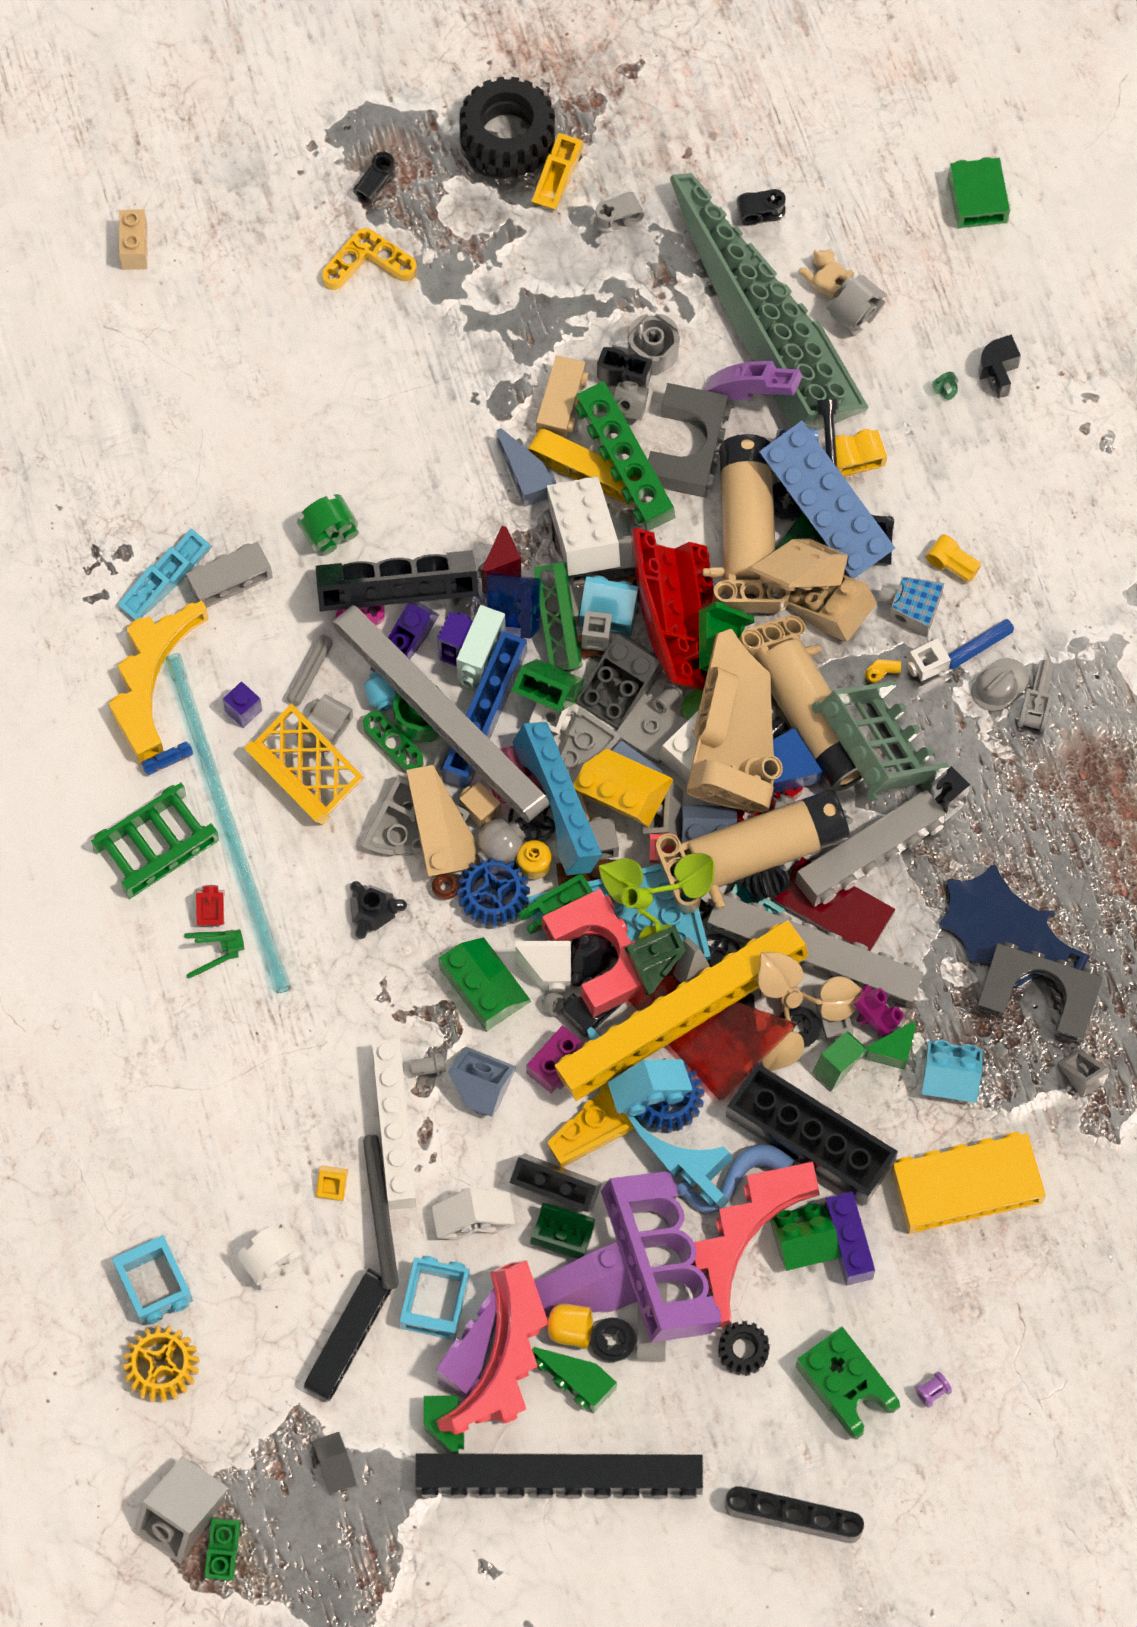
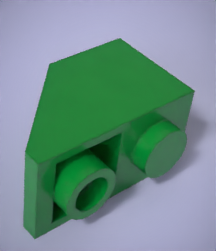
[424,1395,464,1454]

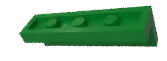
[534,562,583,670]

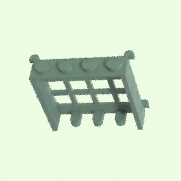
[812,681,949,801]

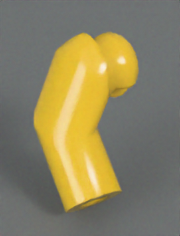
[865,659,901,683]

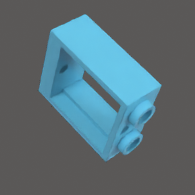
[112,1235,193,1325]
[400,1256,470,1340]

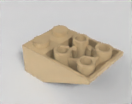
[750,539,848,591]
[778,575,877,642]

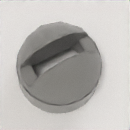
[541,992,565,1016]

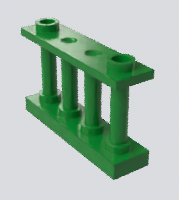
[91,782,219,900]

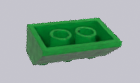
[439,937,531,1032]

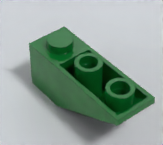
[532,1347,617,1414]

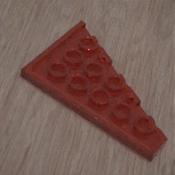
[628,976,797,1100]

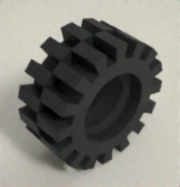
[718,1321,770,1376]

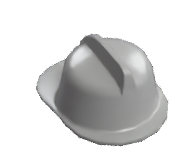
[972,658,1029,711]

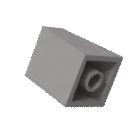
[134,1456,229,1564]

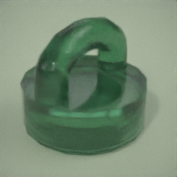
[932,371,958,400]

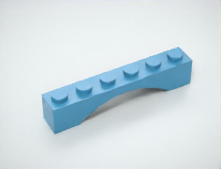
[512,722,602,875]

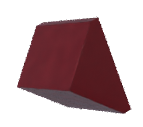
[482,525,522,594]

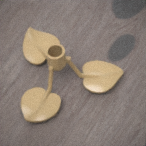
[758,952,862,1071]

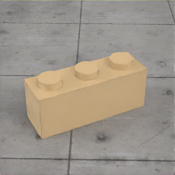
[536,355,589,439]

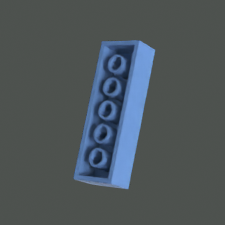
[759,421,895,579]

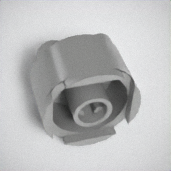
[826,275,887,335]
[627,314,680,376]

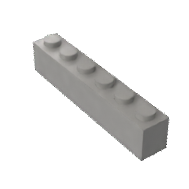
[795,790,946,907]

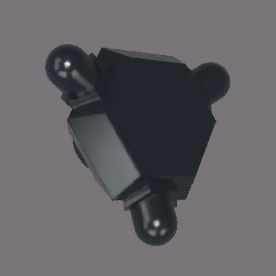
[350,881,407,939]
[571,934,618,987]

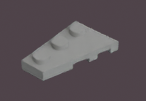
[561,707,622,792]

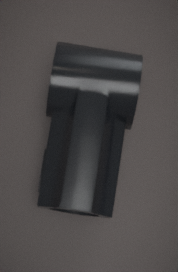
[353,152,396,203]

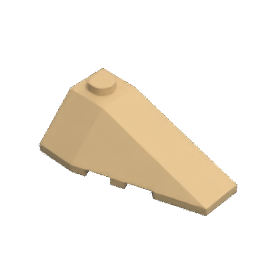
[406,765,480,877]

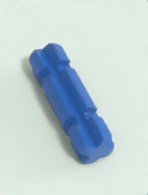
[142,742,193,775]

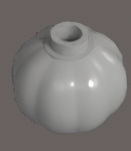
[477,819,526,865]

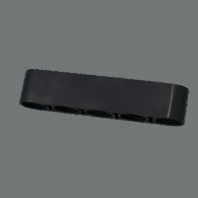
[303,1268,392,1401]
[725,1486,864,1543]

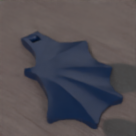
[939,865,1090,989]

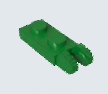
[518,873,593,934]

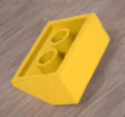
[573,748,674,827]

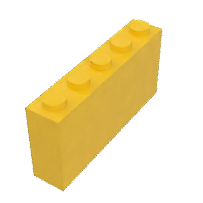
[891,1132,1046,1234]

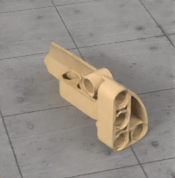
[686,629,783,812]

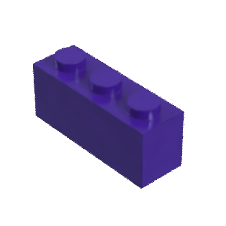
[824,1191,875,1286]

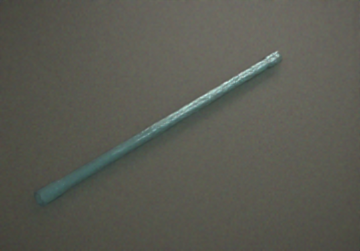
[165,653,291,993]

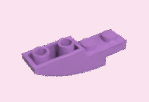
[704,361,802,400]

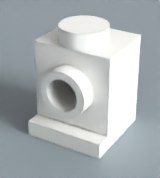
[907,638,951,682]
[529,702,571,735]

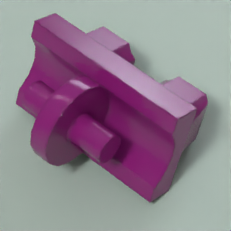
[853,984,904,1038]

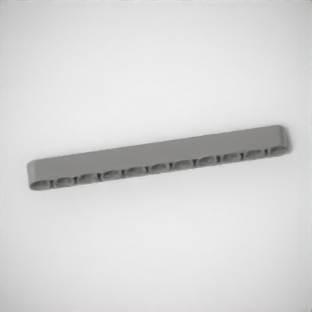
[332,605,550,822]

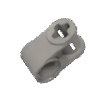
[594,192,645,233]

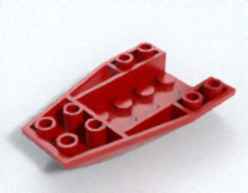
[631,528,714,690]

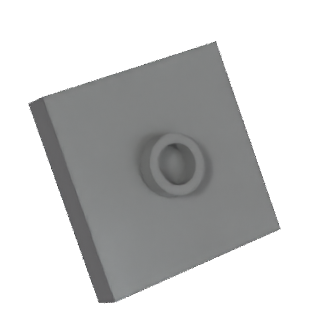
[616,694,688,765]

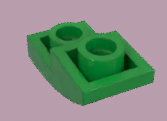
[205,1517,241,1581]

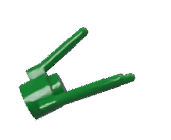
[184,929,244,978]

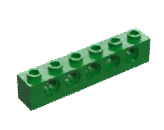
[575,381,676,531]

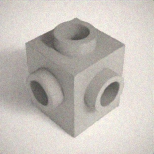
[611,381,649,420]

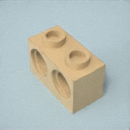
[119,209,148,270]

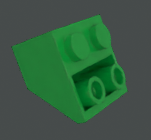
[770,1203,840,1271]

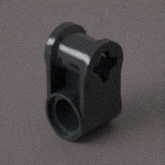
[736,189,786,226]

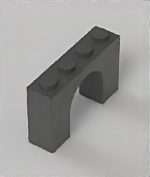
[648,383,732,498]
[976,942,1103,1044]

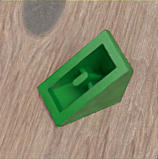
[864,1021,916,1070]
[812,1031,868,1091]

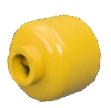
[517,840,552,880]

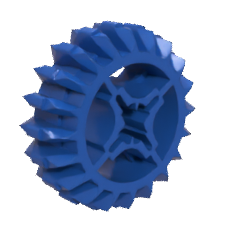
[457,857,530,928]
[638,1058,705,1133]

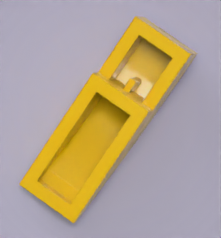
[532,133,584,210]

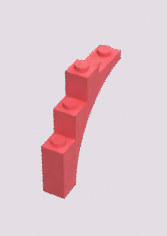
[691,1162,820,1328]
[437,1260,548,1434]

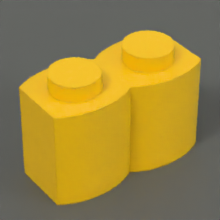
[835,429,887,477]

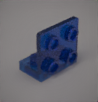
[488,573,540,639]

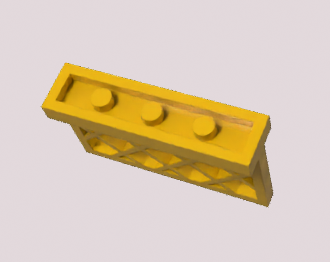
[244,704,365,825]

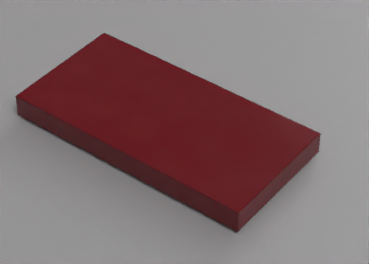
[774,857,896,952]

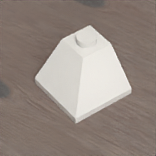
[516,941,571,994]

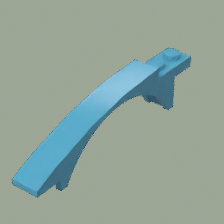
[587,1027,734,1208]

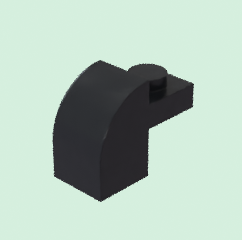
[978,334,1021,398]

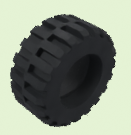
[459,77,555,177]

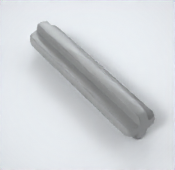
[287,635,333,706]

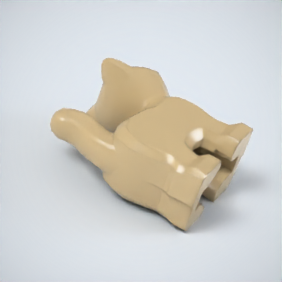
[798,249,854,300]

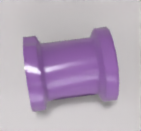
[914,1371,952,1408]

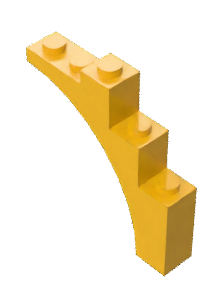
[108,600,209,765]

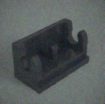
[935,766,970,823]

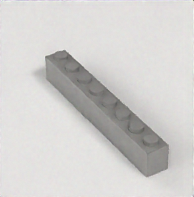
[706,892,924,1008]

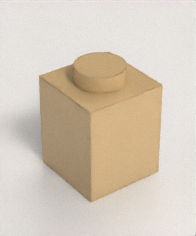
[459,782,501,829]

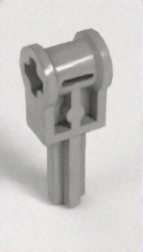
[1018,659,1055,733]

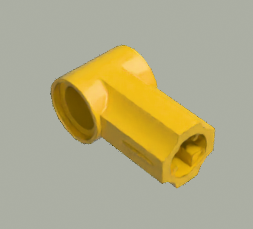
[925,534,982,583]

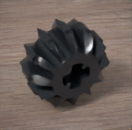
[744,864,791,900]

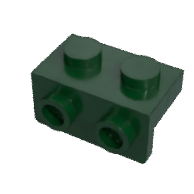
[530,1203,596,1259]

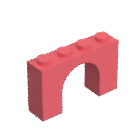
[541,889,645,1018]

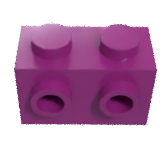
[526,1025,585,1094]

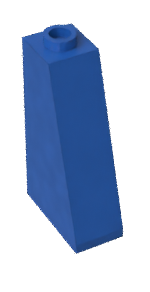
[764,728,822,793]

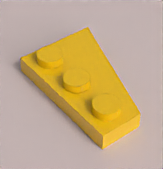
[547,1083,634,1167]

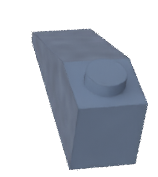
[496,428,556,507]

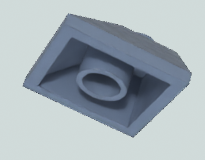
[448,1047,516,1117]

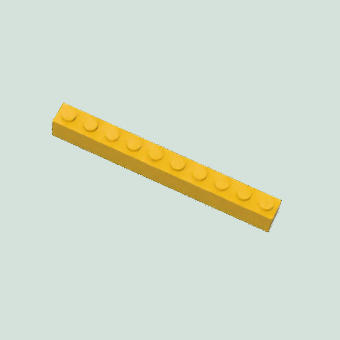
[555,920,809,1101]

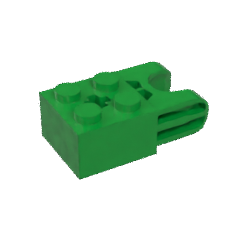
[795,1326,900,1440]

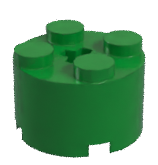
[297,494,359,555]
[393,686,439,742]

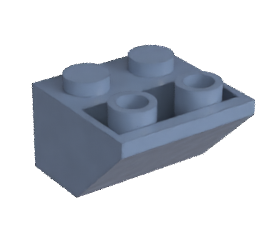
[682,805,737,843]

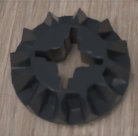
[773,482,802,521]
[777,1006,821,1047]
[590,1317,636,1363]

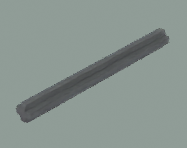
[363,1135,399,1290]

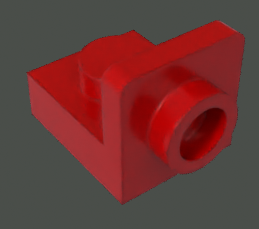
[196,885,225,925]

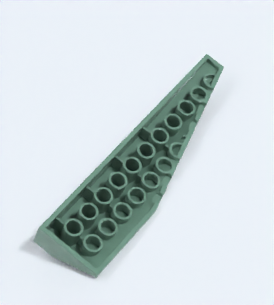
[670,173,869,430]

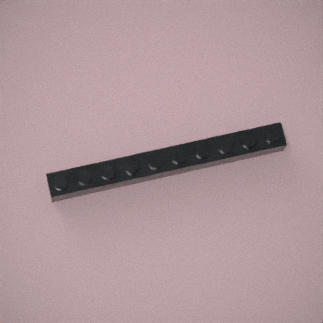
[415,1453,703,1499]

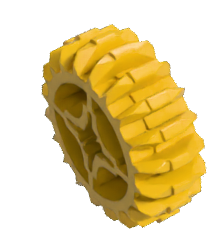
[122,1325,200,1402]

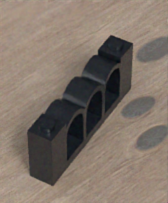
[315,550,479,612]

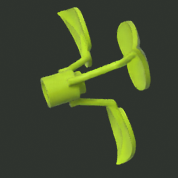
[599,853,715,941]

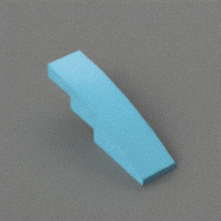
[117,528,213,620]

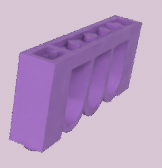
[601,1171,722,1342]

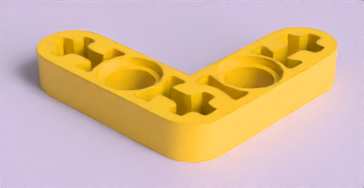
[322,228,417,290]

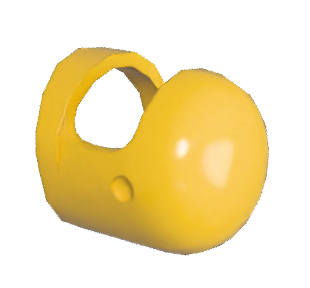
[547,1304,593,1349]

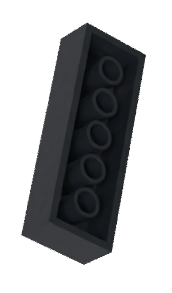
[726,1063,898,1205]

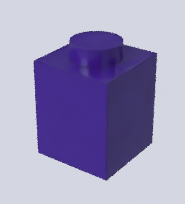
[223,681,262,728]

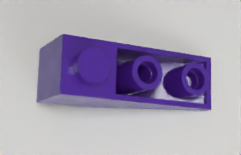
[370,602,439,672]

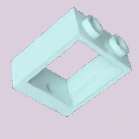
[456,605,506,689]

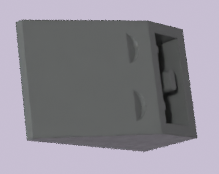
[576,633,663,729]

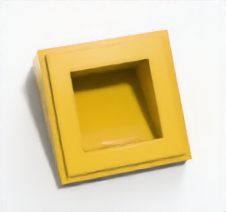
[316,1166,349,1201]

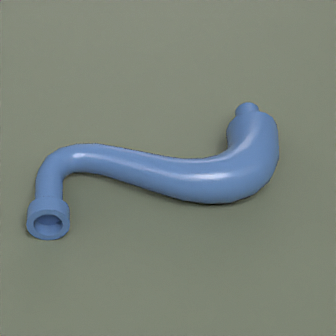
[677,1144,795,1214]

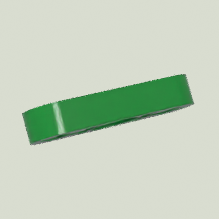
[363,711,424,774]

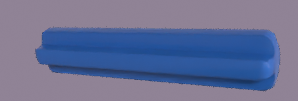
[948,619,1014,669]

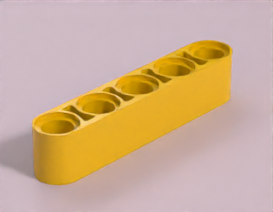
[527,429,643,507]

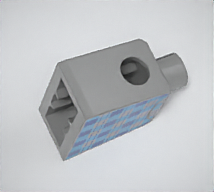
[878,577,945,637]

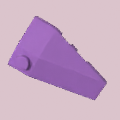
[534,1242,637,1317]
[436,1288,497,1399]

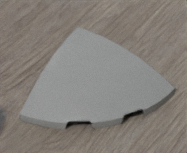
[361,775,471,855]

